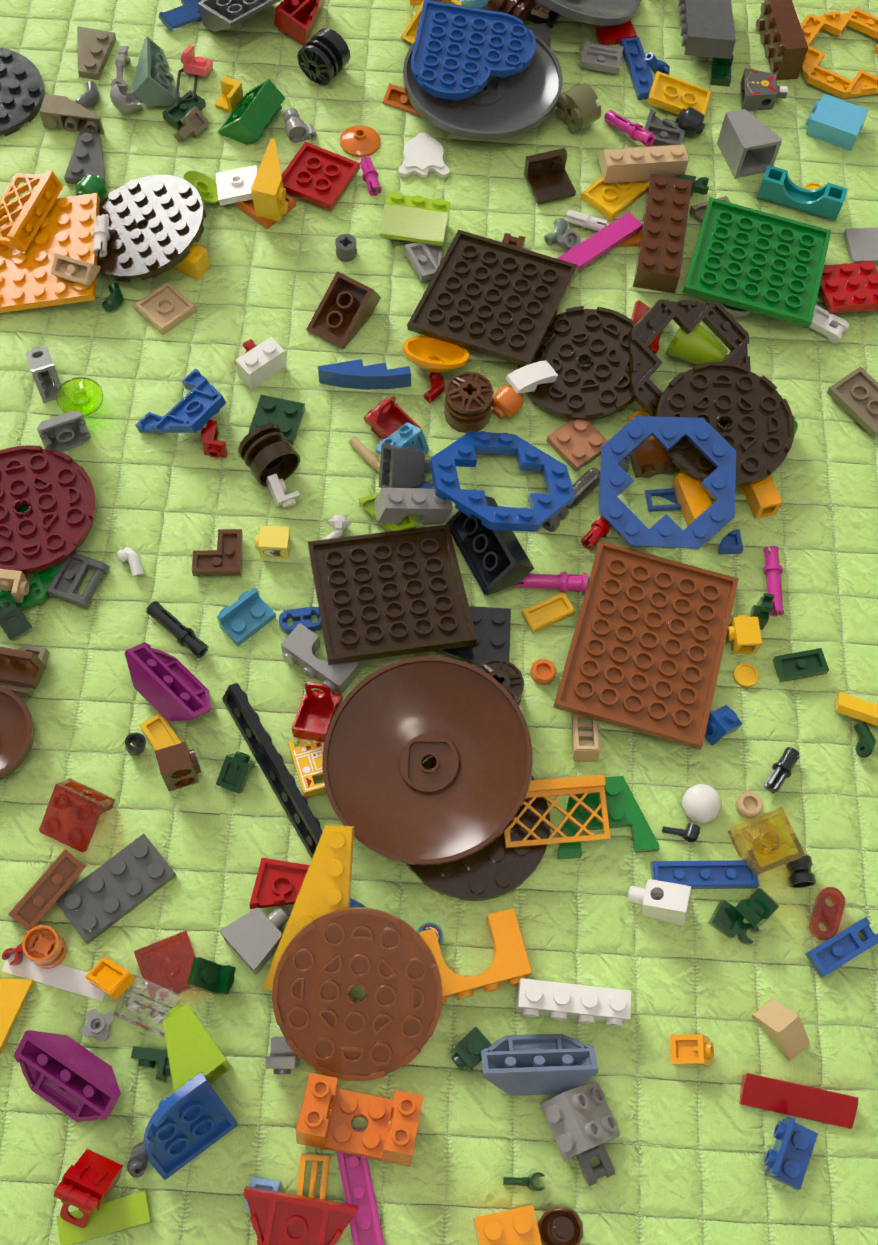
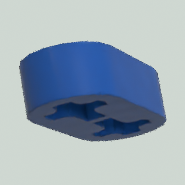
[279,607,322,634]

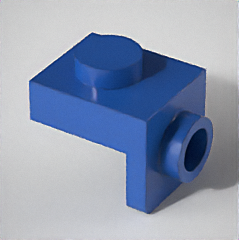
[705,705,743,745]

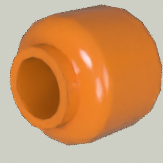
[492,385,524,419]

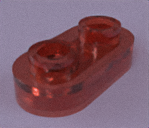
[809,887,845,940]

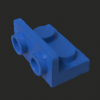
[764,1117,818,1190]

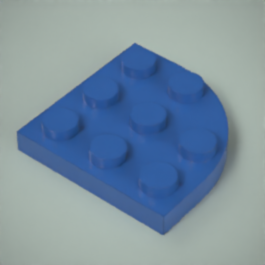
[143,1072,238,1180]

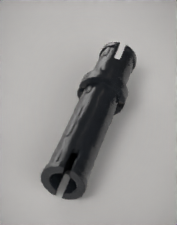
[146,601,209,658]

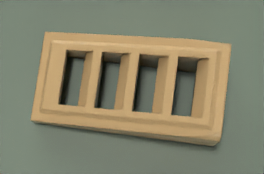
[572,713,600,762]

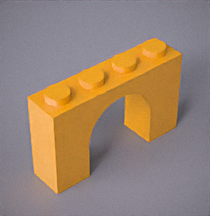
[672,472,783,526]
[419,908,532,1005]

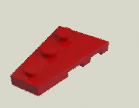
[249,858,310,909]

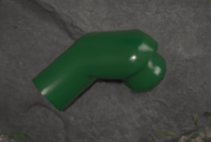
[102,283,124,312]

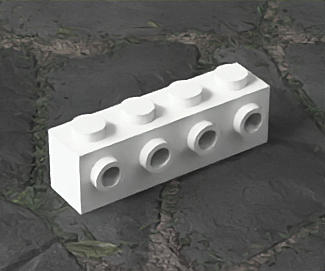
[516,978,631,1027]

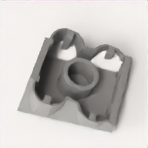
[36,410,91,452]

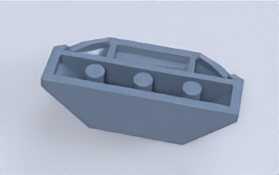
[481,1034,598,1096]

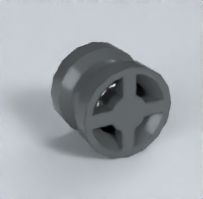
[335,234,357,262]

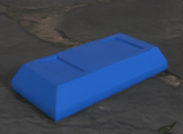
[645,488,681,512]

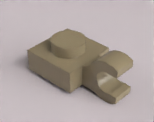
[173,106,210,142]

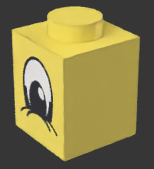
[255,525,291,559]

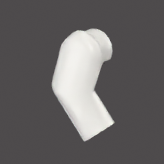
[117,547,144,577]

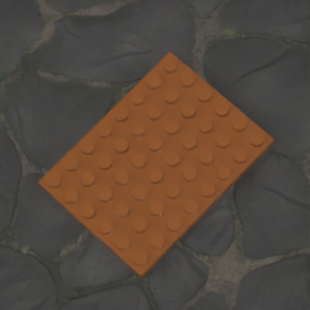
[553,541,739,750]

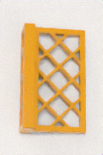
[0,170,63,252]
[504,774,611,848]

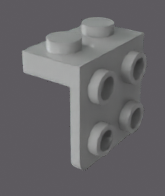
[540,1081,620,1161]

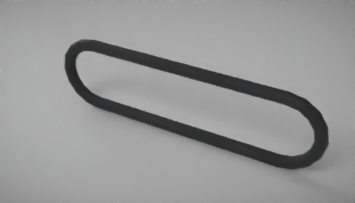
[175,68,198,102]

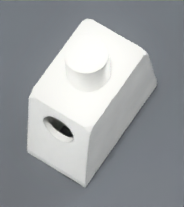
[627,879,691,927]

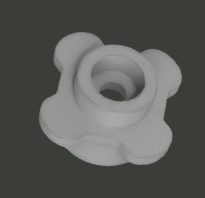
[557,228,581,253]
[81,1009,114,1041]

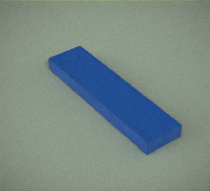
[620,37,654,100]
[650,860,759,889]

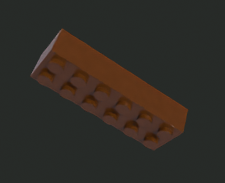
[633,174,692,294]

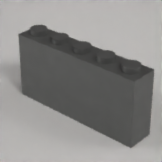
[678,0,736,59]

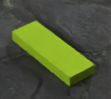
[56,1191,152,1245]

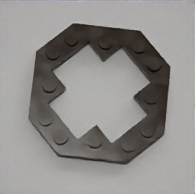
[628,299,751,427]

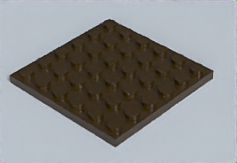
[407,230,578,366]
[308,524,477,665]

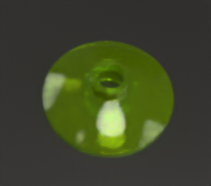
[56,377,103,417]

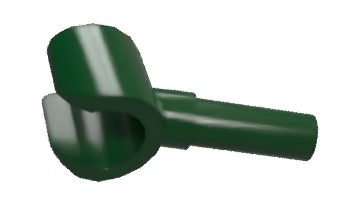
[503,1172,545,1192]

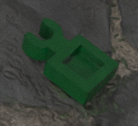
[750,593,775,630]
[708,900,760,945]

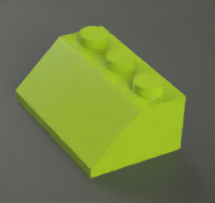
[380,192,451,246]

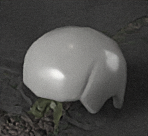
[110,84,142,114]

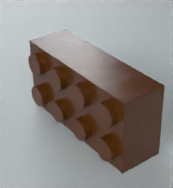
[756,0,808,80]

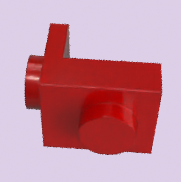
[200,419,228,458]

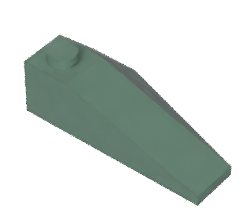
[132,37,180,106]

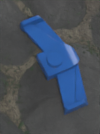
[159,0,202,30]

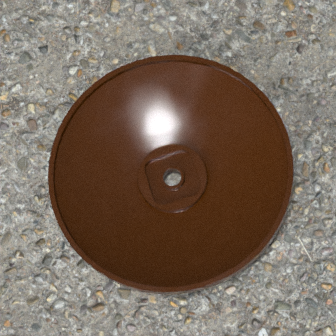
[322,656,533,866]

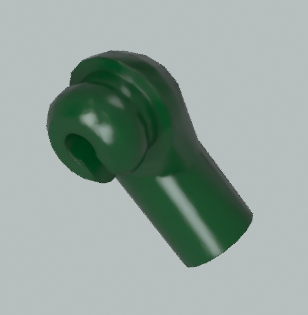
[854,722,876,758]

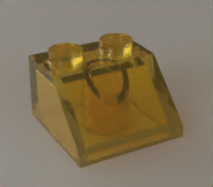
[728,807,806,875]

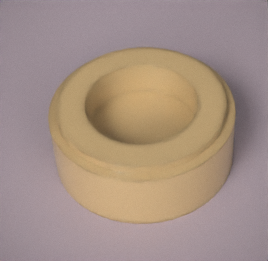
[735,792,763,819]

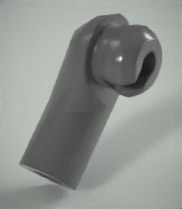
[127,1142,148,1178]

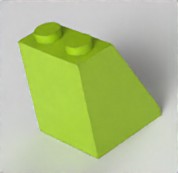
[163,1003,232,1092]

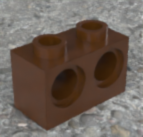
[155,742,201,792]

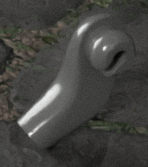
[75,81,99,109]

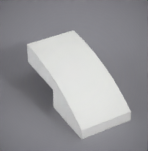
[505,360,558,394]

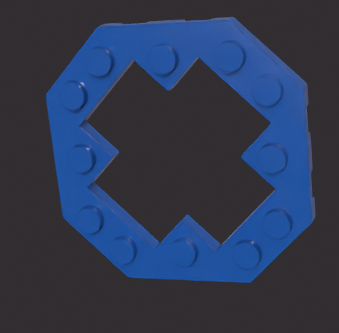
[599,416,736,550]
[430,431,575,532]

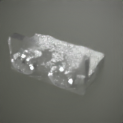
[114,974,181,1038]

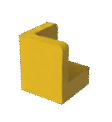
[215,76,243,113]

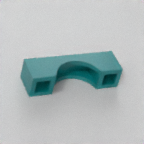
[757,165,848,221]

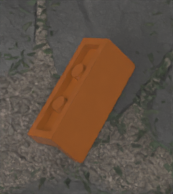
[8,849,86,931]

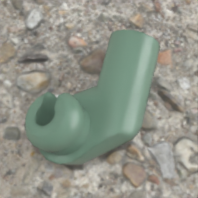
[544,218,568,245]

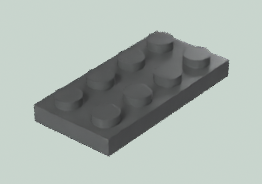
[56,833,176,944]

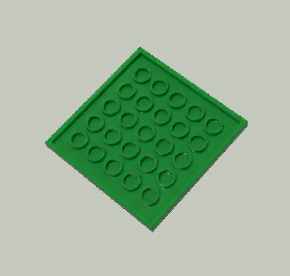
[683,197,831,328]

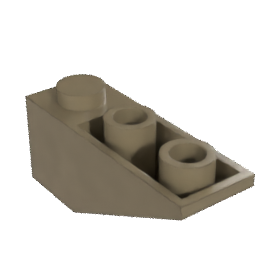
[39,94,104,135]

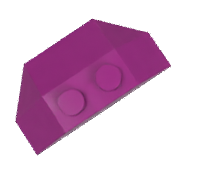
[125,642,211,721]
[14,1030,121,1122]

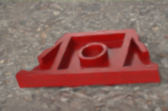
[244,1186,358,1245]

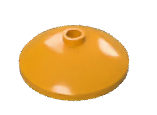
[403,336,469,373]

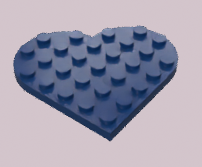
[411,0,536,101]

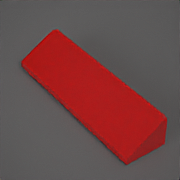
[739,1073,859,1129]

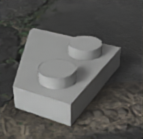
[403,242,442,282]

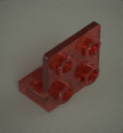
[39,778,116,853]

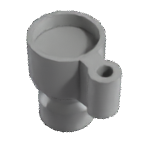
[283,108,317,143]

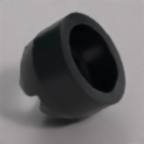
[125,733,146,756]

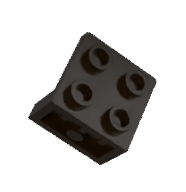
[524,148,576,204]

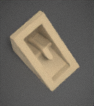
[751,998,810,1061]

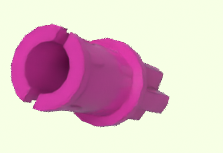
[360,156,382,196]

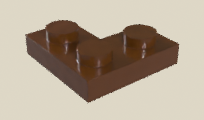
[192,529,243,576]

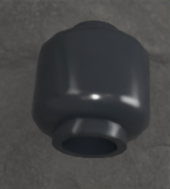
[674,106,706,138]

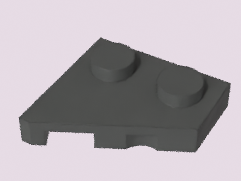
[644,109,685,146]

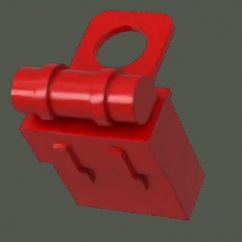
[363,396,421,440]
[291,682,343,742]
[54,1149,123,1228]

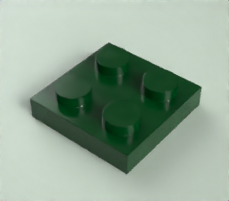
[249,395,305,445]

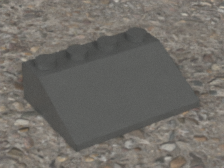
[197,0,280,32]

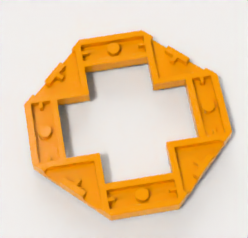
[800,9,878,99]

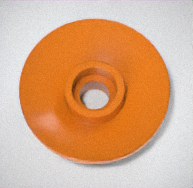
[340,125,380,157]

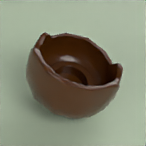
[538,1205,583,1245]

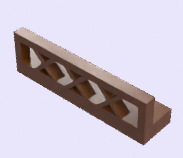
[0,646,46,689]

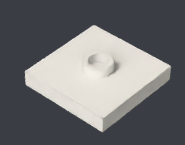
[216,165,258,206]

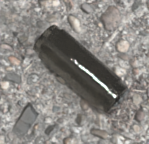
[566,468,600,509]

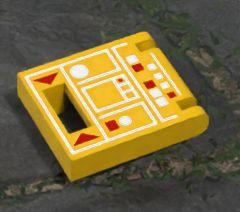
[288,738,327,798]

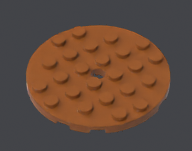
[272,907,442,1081]

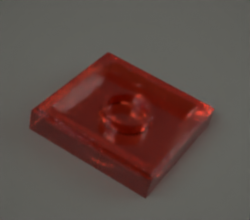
[134,930,196,1005]

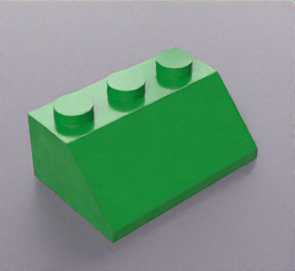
[218,79,285,144]

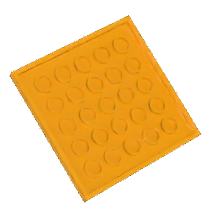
[0,193,100,313]

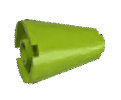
[665,324,728,364]

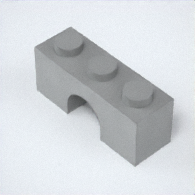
[374,488,453,524]
[281,623,359,695]

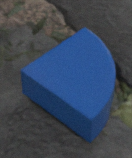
[718,529,743,555]

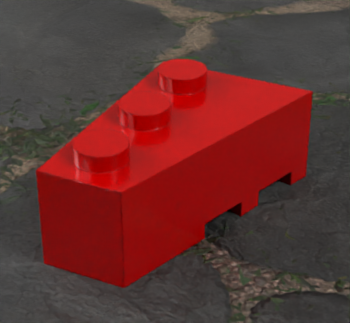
[274,0,325,46]

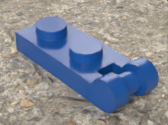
[805,917,878,978]

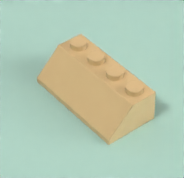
[597,145,689,184]

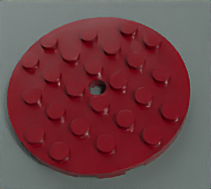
[0,445,97,574]

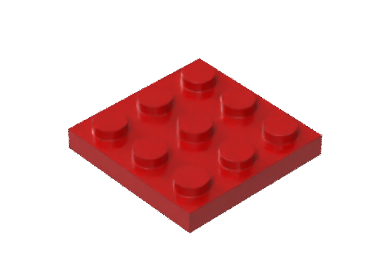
[281,142,360,211]
[819,262,878,314]

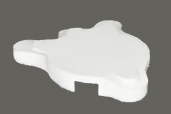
[398,133,450,178]

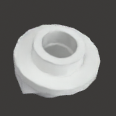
[323,515,351,540]

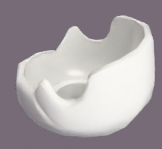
[682,784,721,824]

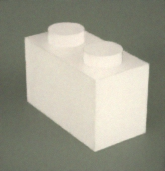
[235,337,287,390]

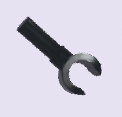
[662,823,700,842]

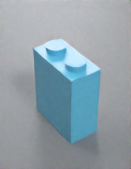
[805,93,869,151]

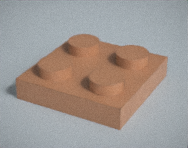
[546,419,608,472]

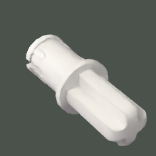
[565,210,608,231]
[92,214,110,257]

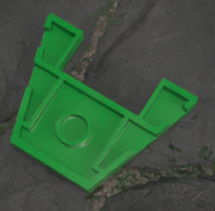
[557,776,660,860]

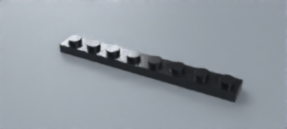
[222,683,323,859]

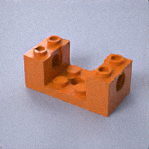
[296,1072,423,1167]

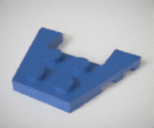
[135,369,226,433]

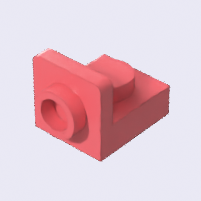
[181,45,213,77]

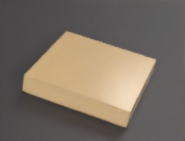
[134,282,197,335]

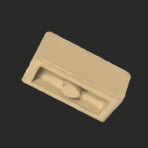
[50,253,101,286]

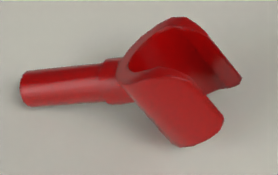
[2,943,23,966]

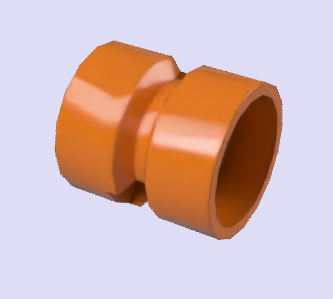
[22,925,67,969]

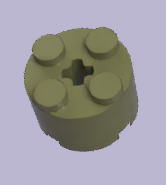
[555,83,601,134]

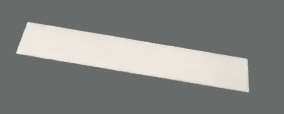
[1,953,105,1001]

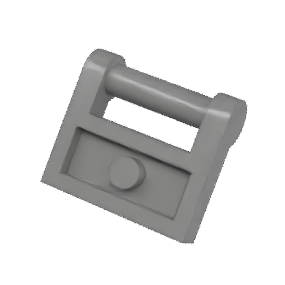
[580,40,624,74]

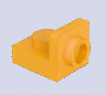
[670,1034,714,1067]

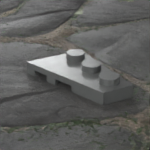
[64,131,106,185]

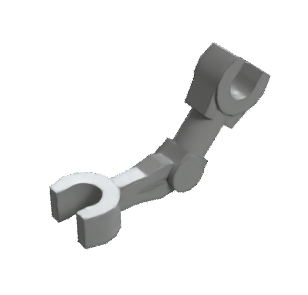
[111,46,130,93]

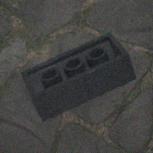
[446,496,534,596]

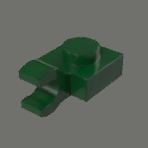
[674,174,709,197]

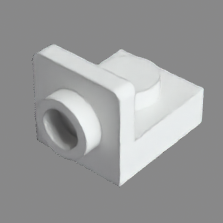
[266,474,300,508]

